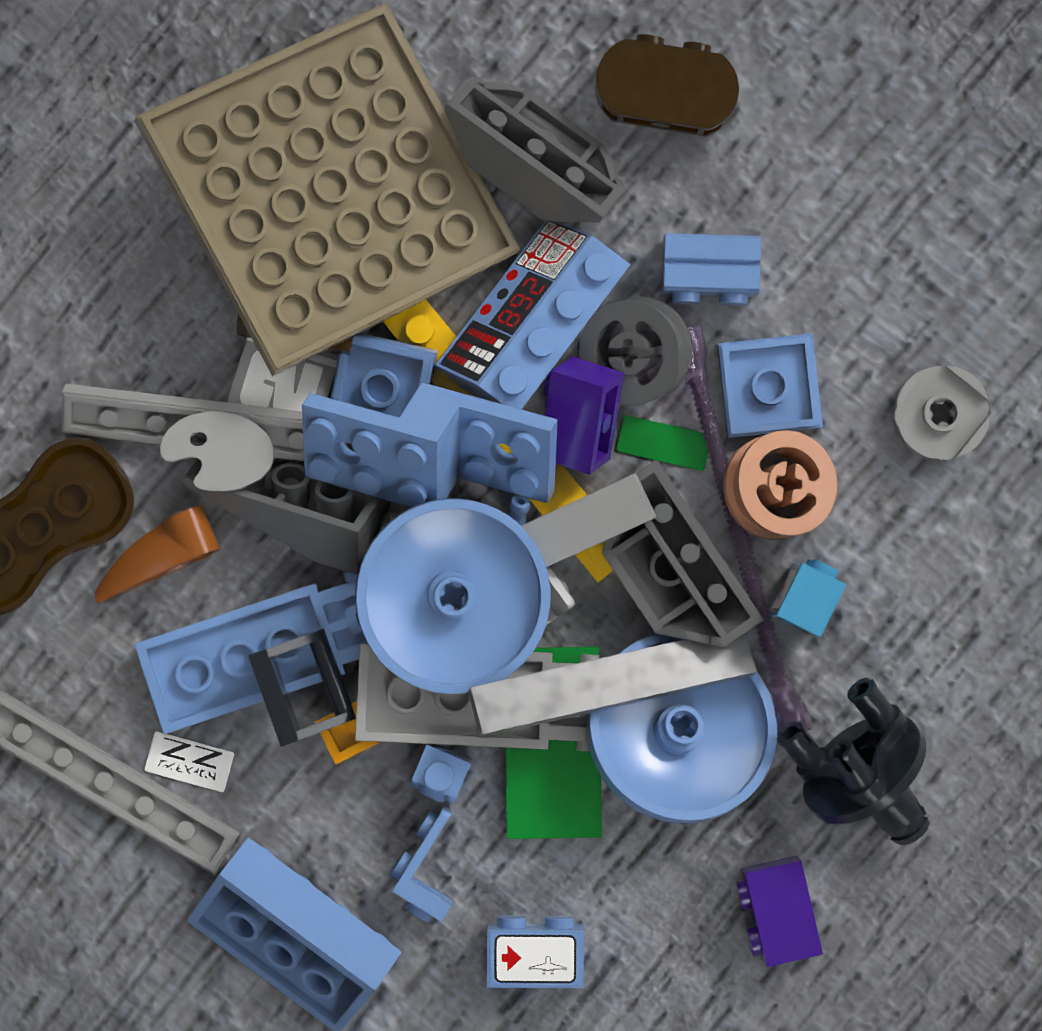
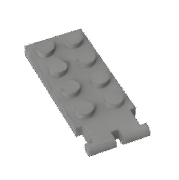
[355,644,600,751]

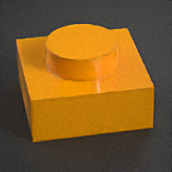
[315,701,379,765]

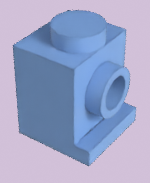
[410,744,472,804]

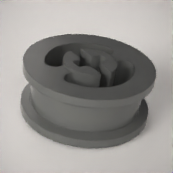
[579,297,692,406]

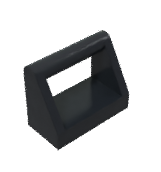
[248,628,356,747]

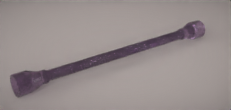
[684,325,813,737]

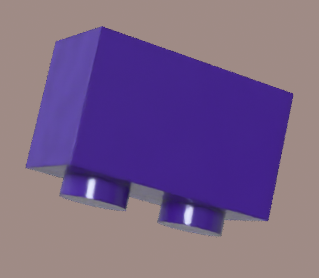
[543,356,624,475]
[736,855,823,967]

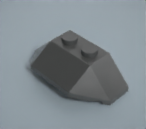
[444,76,626,223]
[602,459,764,647]

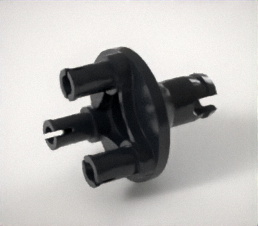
[777,677,930,845]

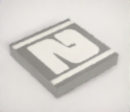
[227,337,338,411]

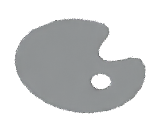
[160,411,274,492]

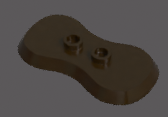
[0,438,134,615]

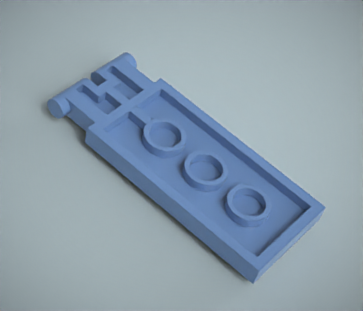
[134,572,368,734]

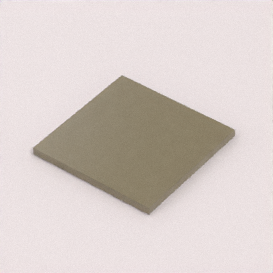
[134,3,522,377]

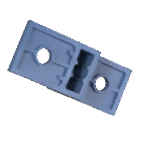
[302,382,557,507]

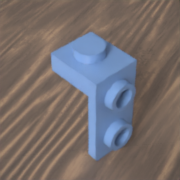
[390,806,452,922]

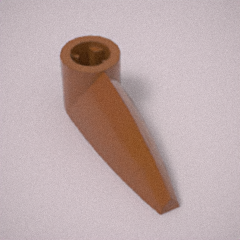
[95,505,221,603]

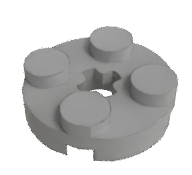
[892,366,990,461]

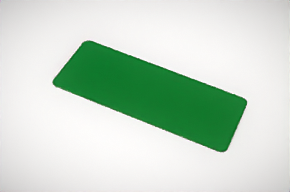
[616,415,712,471]

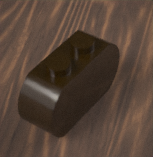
[595,34,739,137]

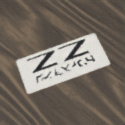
[145,731,234,792]

